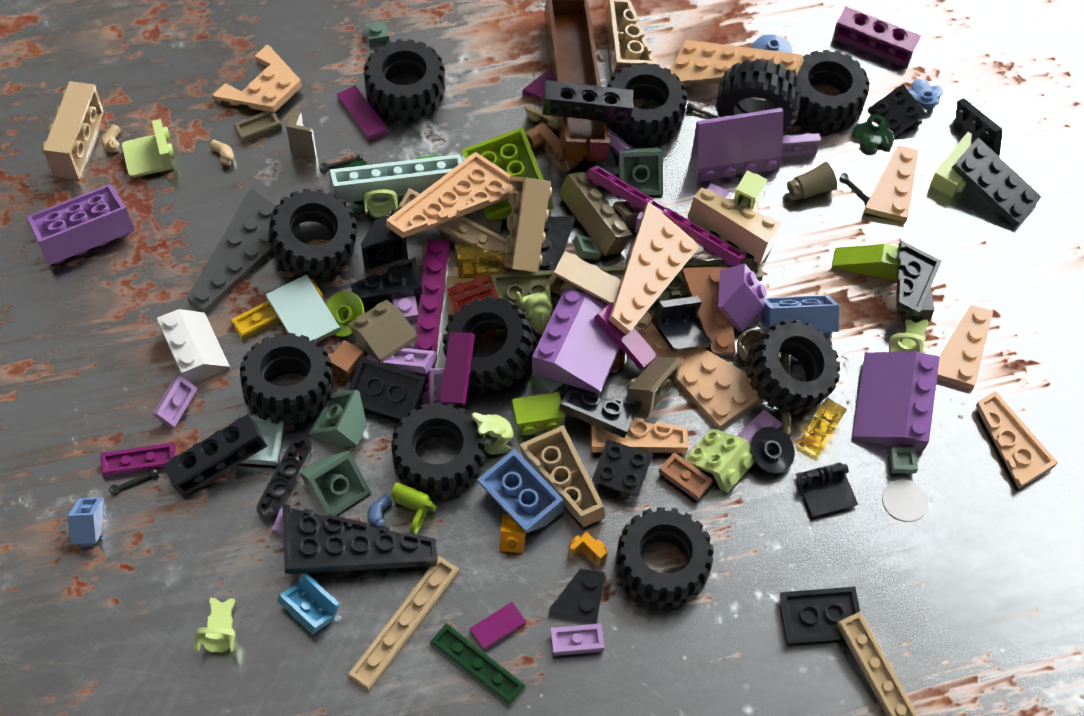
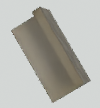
[286,110,317,158]

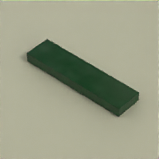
[430,623,526,707]

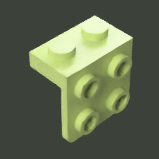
[122,119,174,178]
[685,429,755,493]

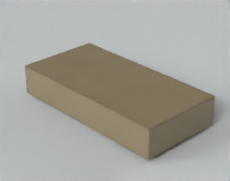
[233,111,282,144]

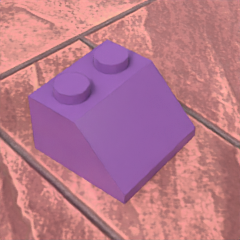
[718,264,767,332]

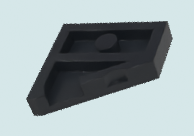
[549,569,605,623]

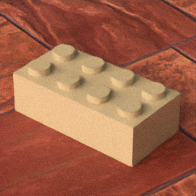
[42,81,104,180]

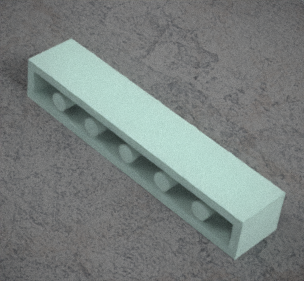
[329,154,462,203]

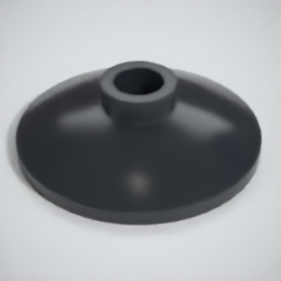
[750,427,795,473]

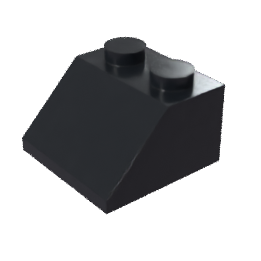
[361,214,408,273]

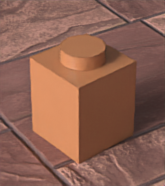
[330,340,364,383]

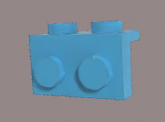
[277,573,339,634]

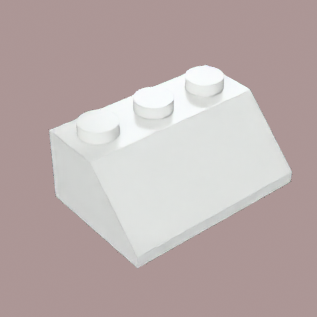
[157,309,230,384]

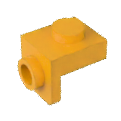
[499,514,526,553]
[568,532,608,568]

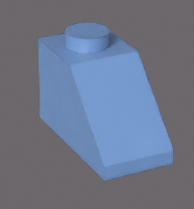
[68,497,104,546]

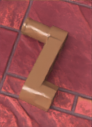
[525,123,586,172]

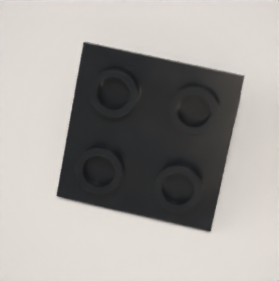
[868,84,927,137]
[592,439,653,500]
[795,462,858,517]

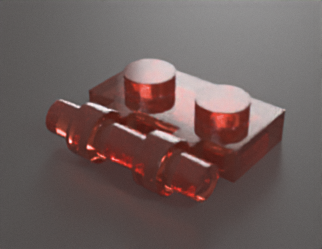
[446,274,499,313]

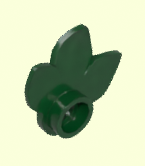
[851,114,894,153]

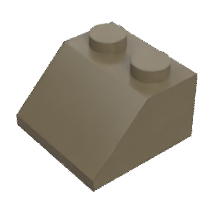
[349,300,419,363]
[626,357,681,415]

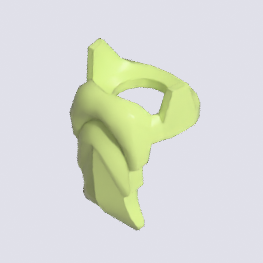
[363,189,398,218]
[516,284,553,335]
[888,320,929,353]
[472,413,514,455]
[194,598,235,653]

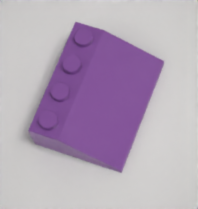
[690,108,783,182]
[27,184,135,265]
[532,288,620,394]
[852,352,940,452]

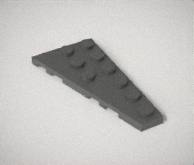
[187,188,300,314]

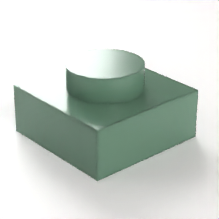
[365,20,389,45]
[572,235,602,260]
[890,447,918,474]

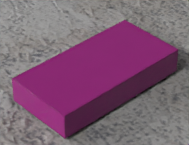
[470,602,526,651]

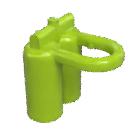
[390,482,437,534]

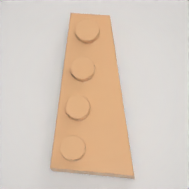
[975,391,1058,489]
[591,417,689,453]

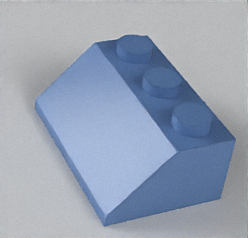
[762,295,839,336]
[477,449,564,533]

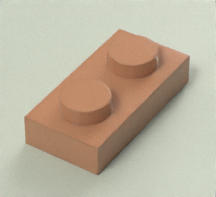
[659,452,713,501]

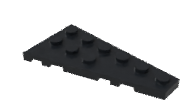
[282,503,438,574]

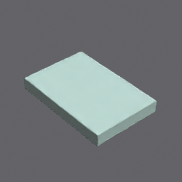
[266,275,340,342]

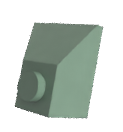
[619,148,663,195]
[308,389,367,448]
[299,451,371,516]

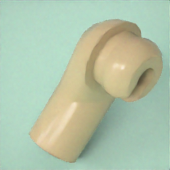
[101,124,121,153]
[209,139,234,166]

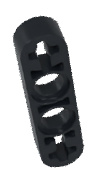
[256,437,313,523]

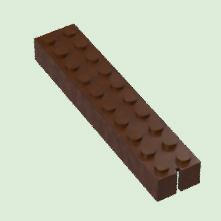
[544,0,610,162]

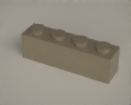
[558,172,633,256]

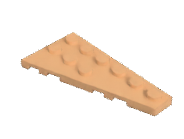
[670,40,804,87]
[386,152,513,238]
[609,202,700,335]
[639,318,763,430]

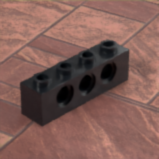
[542,80,633,124]
[162,414,268,497]

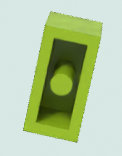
[512,392,565,435]

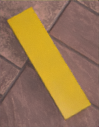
[230,279,324,340]

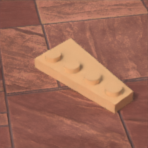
[863,145,919,223]
[937,304,993,390]

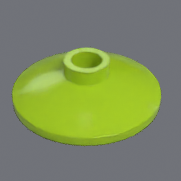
[326,291,364,337]

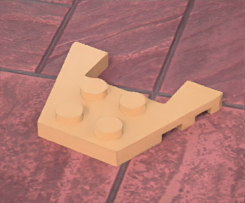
[212,45,302,113]

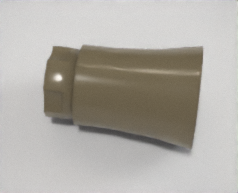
[786,161,838,201]

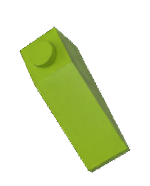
[832,244,898,281]

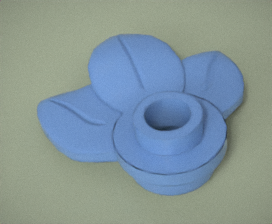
[908,79,943,110]

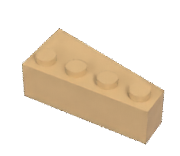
[605,0,658,76]
[504,176,552,272]
[687,188,782,264]
[543,251,621,306]
[519,425,606,527]

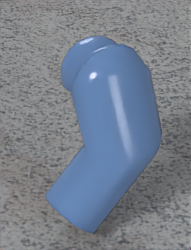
[367,494,393,528]

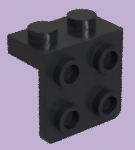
[652,296,712,352]

